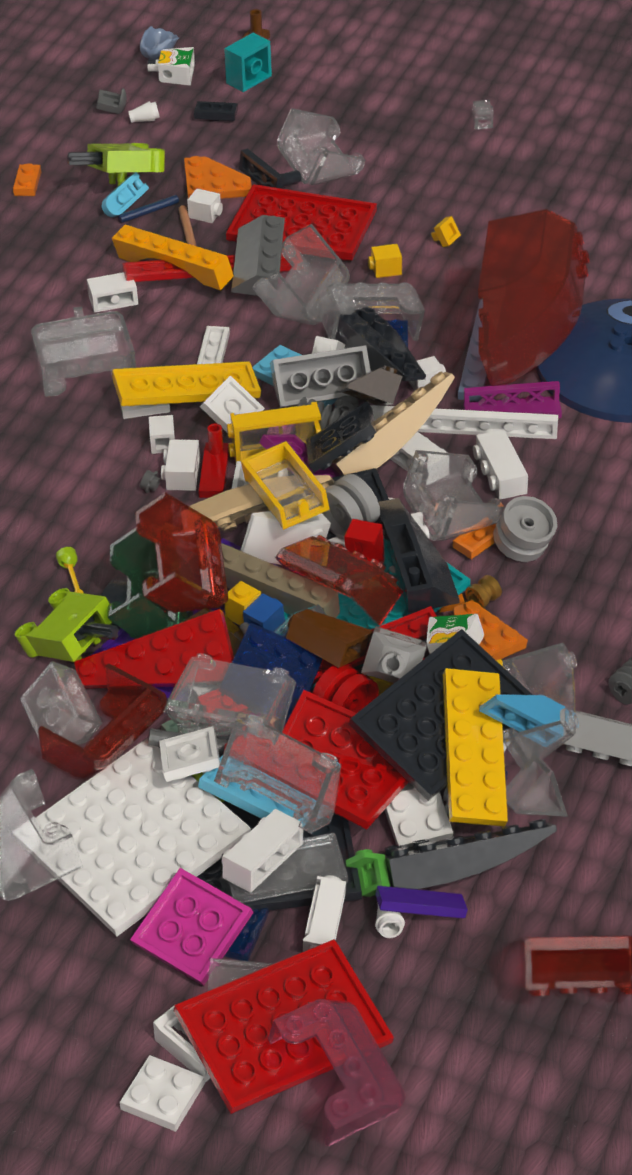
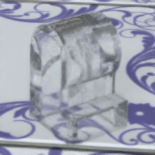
[472,100,494,129]

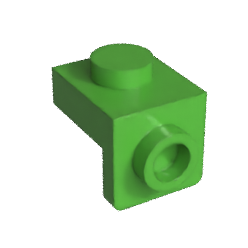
[346,849,390,897]

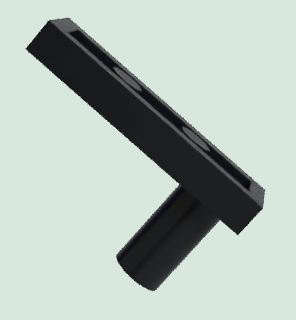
[239,148,302,189]

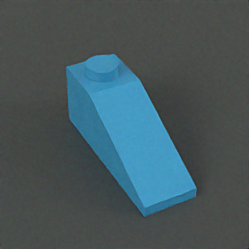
[479,695,565,745]

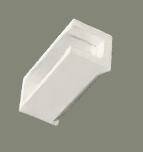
[303,875,346,952]
[153,1005,210,1082]

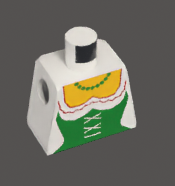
[148,47,195,85]
[427,614,485,654]

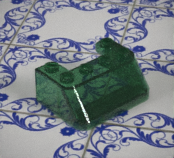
[108,524,193,639]

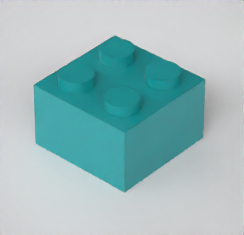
[224,32,272,92]

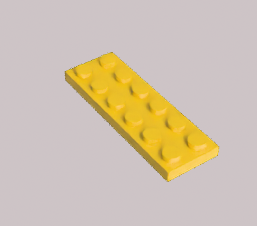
[112,361,261,406]
[443,668,508,827]

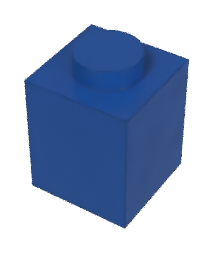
[243,593,285,641]

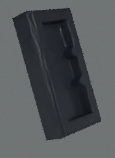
[194,101,238,121]

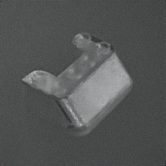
[252,224,350,325]
[316,282,425,341]
[31,311,136,397]

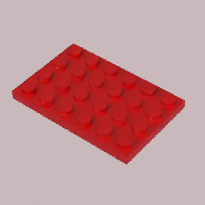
[226,184,377,260]
[173,939,394,1114]

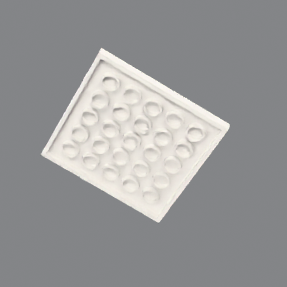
[15,738,251,936]

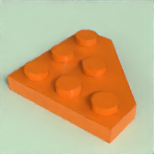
[184,156,252,199]
[452,600,528,660]

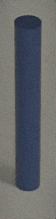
[118,195,179,223]

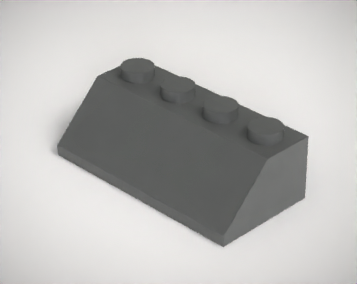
[231,215,285,298]

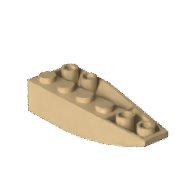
[330,372,455,476]
[181,475,334,539]

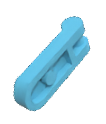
[102,172,149,218]

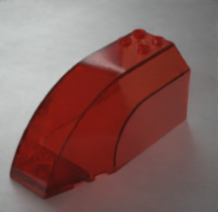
[478,209,590,386]

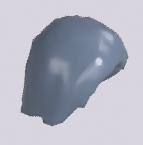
[140,26,179,60]

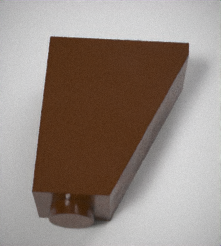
[286,609,373,668]

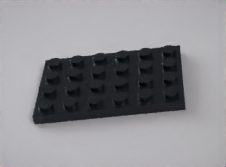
[348,629,533,801]

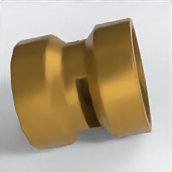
[465,575,502,608]

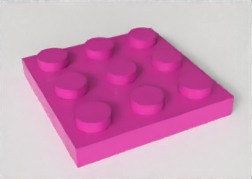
[130,868,253,986]

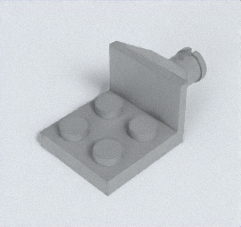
[361,626,427,683]

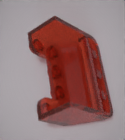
[135,492,228,613]
[275,535,403,626]
[38,663,167,778]
[520,935,632,996]

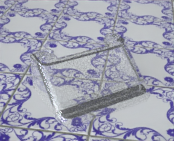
[0,769,83,900]

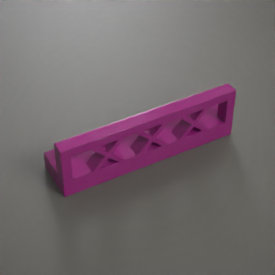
[463,381,562,418]

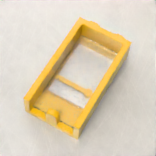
[227,402,321,463]
[241,441,330,530]

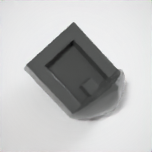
[96,88,127,114]

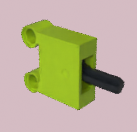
[67,143,165,186]
[15,588,119,662]

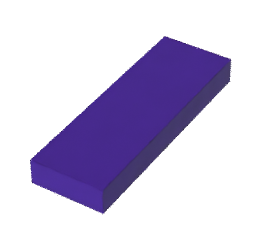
[375,886,468,918]

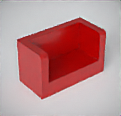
[344,519,385,578]

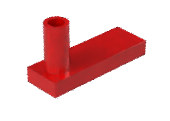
[199,423,229,498]

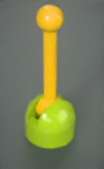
[56,547,84,593]

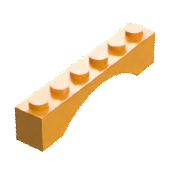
[112,225,234,290]

